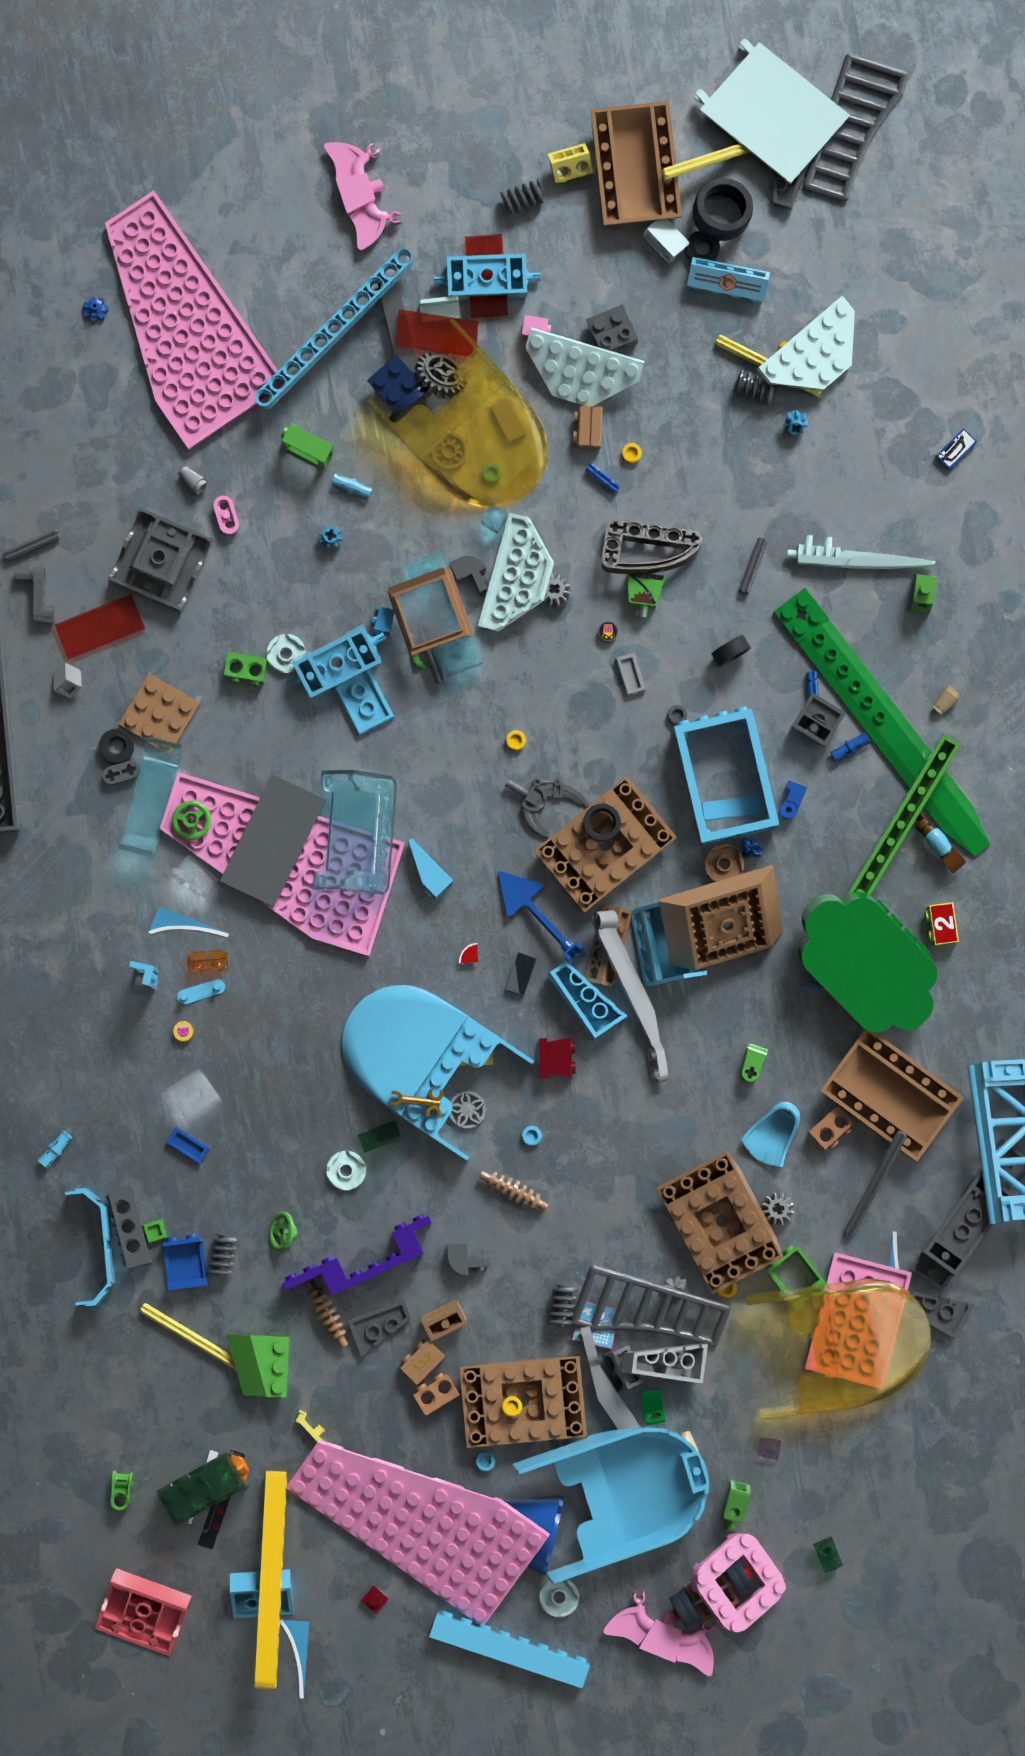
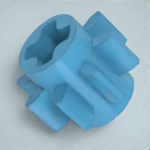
[783,410,808,436]
[319,524,343,549]

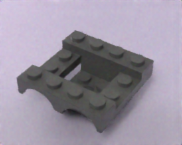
[108,507,213,612]

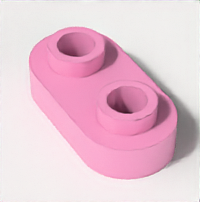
[213,496,239,535]

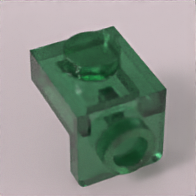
[813,1537,843,1573]

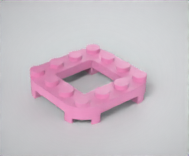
[690,1533,786,1632]

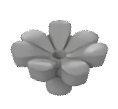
[663,1276,687,1299]

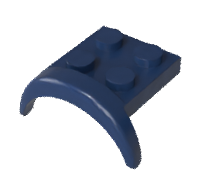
[367,355,428,424]

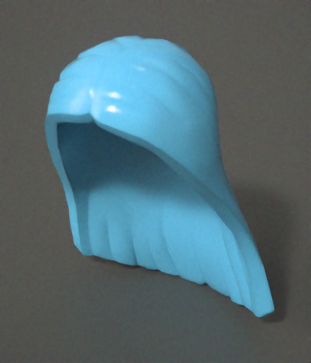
[741,1102,800,1167]

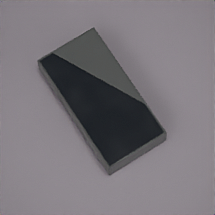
[505,952,537,996]

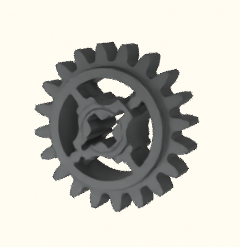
[414,351,468,399]

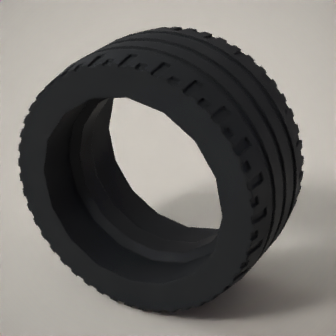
[692,178,753,241]

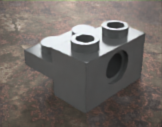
[586,304,638,352]
[791,692,846,747]

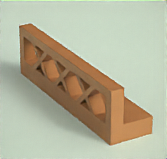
[585,904,632,988]

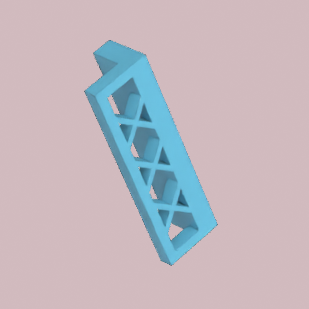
[129,961,160,990]

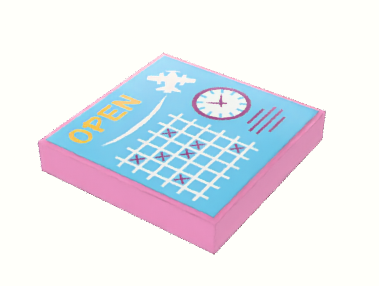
[572,1302,617,1349]

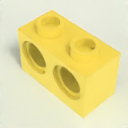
[548,143,594,183]

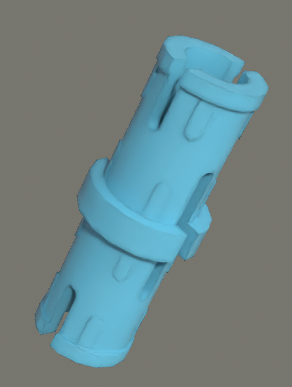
[331,473,373,500]
[38,1130,73,1169]

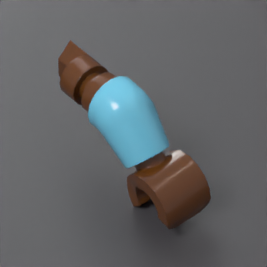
[916,813,966,873]

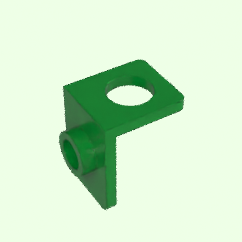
[641,1387,666,1425]

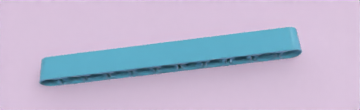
[255,248,413,410]

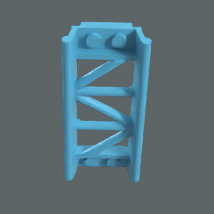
[967,1059,1025,1225]

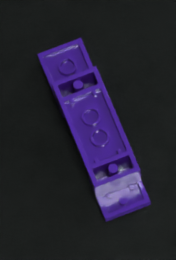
[282,1214,432,1295]

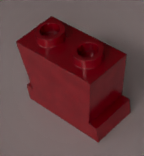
[539,1038,576,1079]

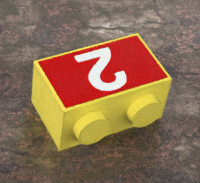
[925,902,959,946]

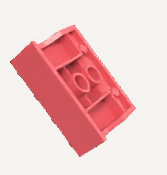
[95,1568,192,1656]

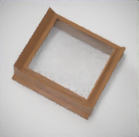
[387,567,474,658]

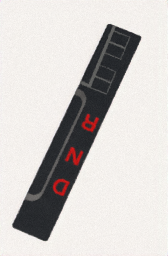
[198,1449,245,1549]

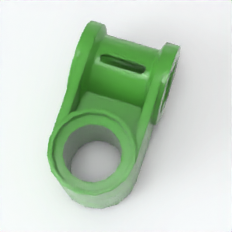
[740,1043,768,1083]
[111,1471,133,1510]

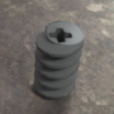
[500,179,544,214]
[733,369,777,405]
[206,1234,239,1277]
[547,1284,578,1327]

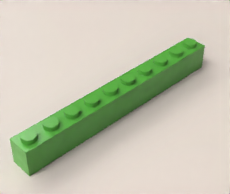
[844,734,961,897]

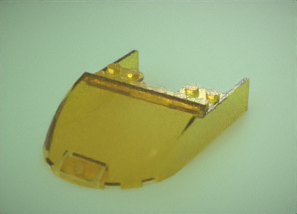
[365,318,549,508]
[744,1279,931,1419]

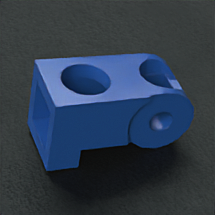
[779,780,807,819]

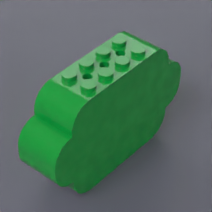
[798,891,938,1033]

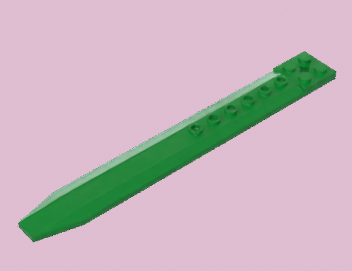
[774,588,990,856]

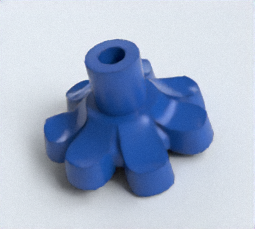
[83,297,109,322]
[741,837,763,859]

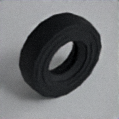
[685,231,720,262]
[99,729,134,764]

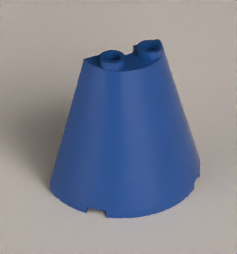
[501,1496,564,1576]

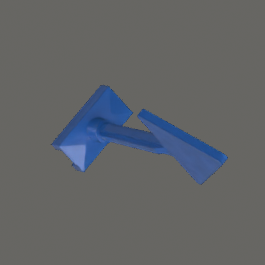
[498,871,586,966]

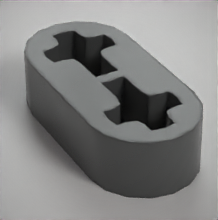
[102,761,140,785]

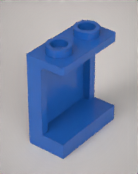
[162,1234,209,1291]

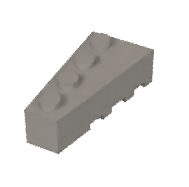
[621,1343,708,1384]

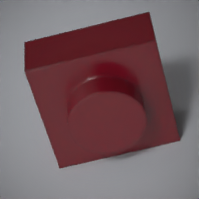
[360,1585,389,1614]

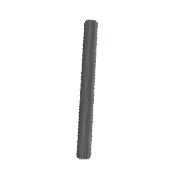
[844,1131,907,1237]

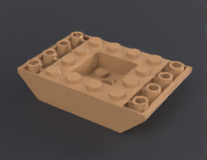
[534,776,677,913]
[658,865,783,970]
[656,1151,783,1294]
[459,1356,587,1448]

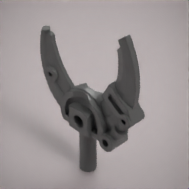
[505,778,589,838]

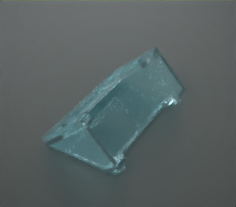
[313,770,397,895]

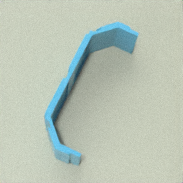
[65,1188,115,1307]

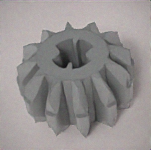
[543,573,571,607]
[761,1192,795,1225]

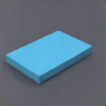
[334,669,394,735]

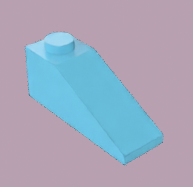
[409,838,453,898]

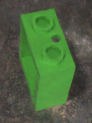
[281,424,334,469]
[765,1245,827,1309]

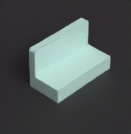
[642,219,689,264]
[419,296,461,324]

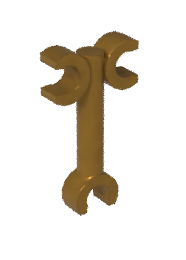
[390,1088,444,1118]

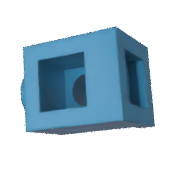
[371,605,395,637]

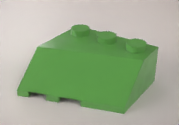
[226,1334,289,1398]

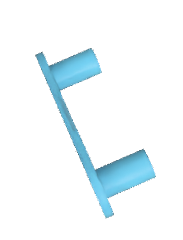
[177,979,225,1005]

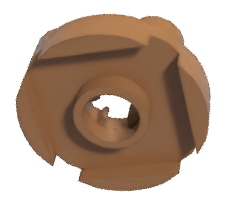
[704,844,744,882]

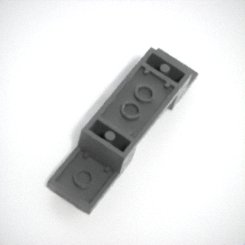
[909,1138,1025,1292]

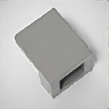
[53,663,82,698]

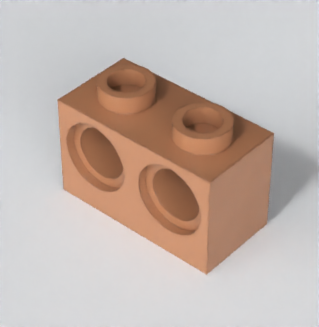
[808,1105,854,1150]
[413,1373,460,1416]

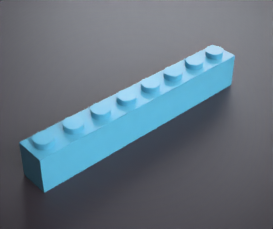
[429,1610,590,1688]

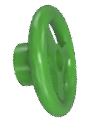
[172,801,211,840]
[269,1212,297,1252]

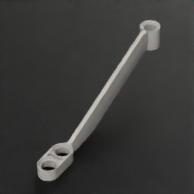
[592,910,668,1083]
[580,1326,640,1429]

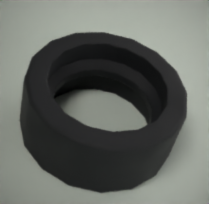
[711,635,751,667]
[583,804,621,842]

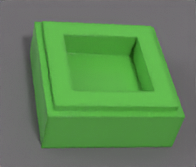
[142,1219,168,1244]

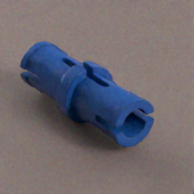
[830,732,871,763]

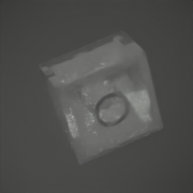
[166,1068,223,1124]

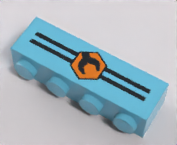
[687,257,770,302]

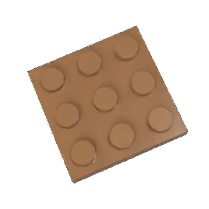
[119,673,200,754]

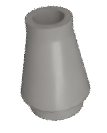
[178,466,207,495]

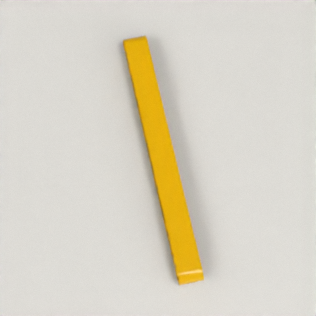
[255,1471,287,1690]

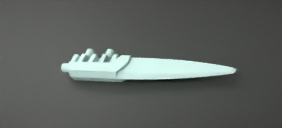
[787,535,936,569]

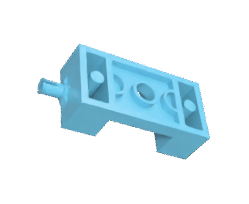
[434,254,540,300]
[287,624,387,698]

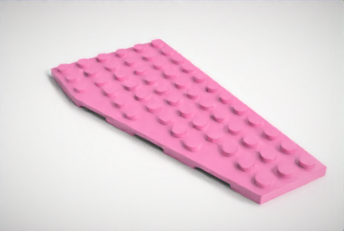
[105,190,284,450]
[160,772,405,957]
[286,1440,550,1625]

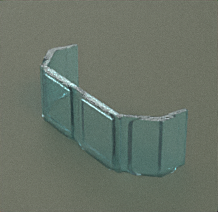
[118,736,182,858]

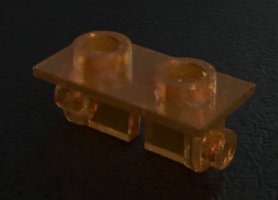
[187,949,229,972]

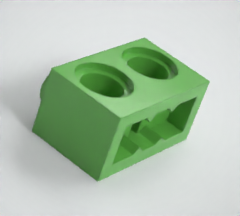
[224,652,268,686]

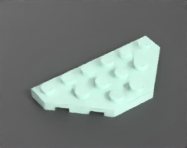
[757,296,855,391]
[525,327,645,407]
[478,513,554,632]

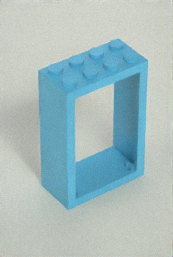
[673,707,779,846]

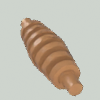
[479,1171,548,1211]
[305,1280,348,1348]

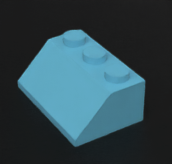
[230,1569,294,1619]

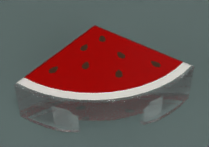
[459,942,478,964]

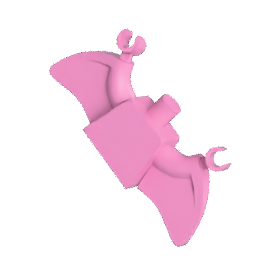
[324,142,402,251]
[603,1590,716,1676]

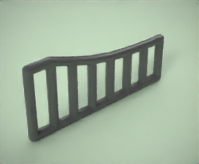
[803,53,909,201]
[571,1265,731,1347]

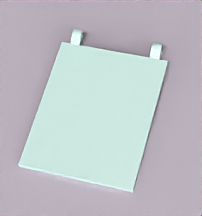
[694,39,850,184]

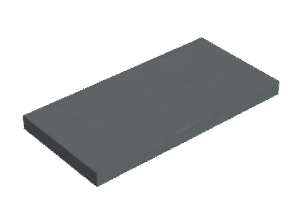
[220,774,326,907]

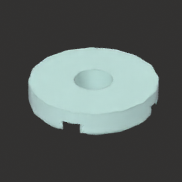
[267,634,306,674]
[326,1151,366,1190]
[539,1579,579,1617]

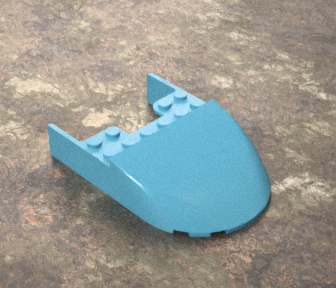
[342,985,534,1161]
[512,1427,709,1584]

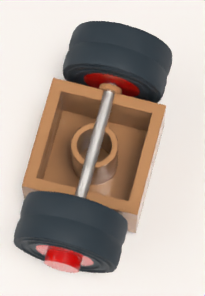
[669,1560,755,1629]

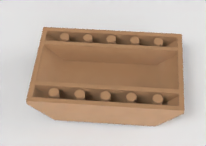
[591,101,682,226]
[820,1030,964,1162]

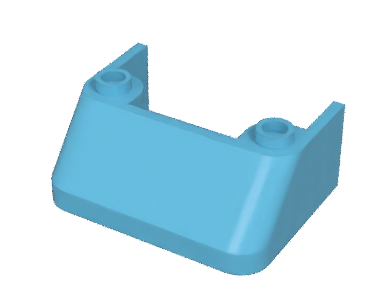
[631,902,707,986]

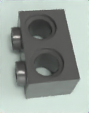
[602,1345,644,1392]

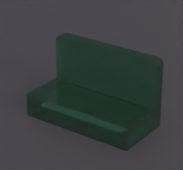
[358,1121,402,1153]

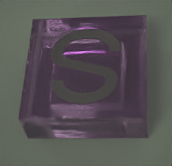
[758,1437,781,1460]

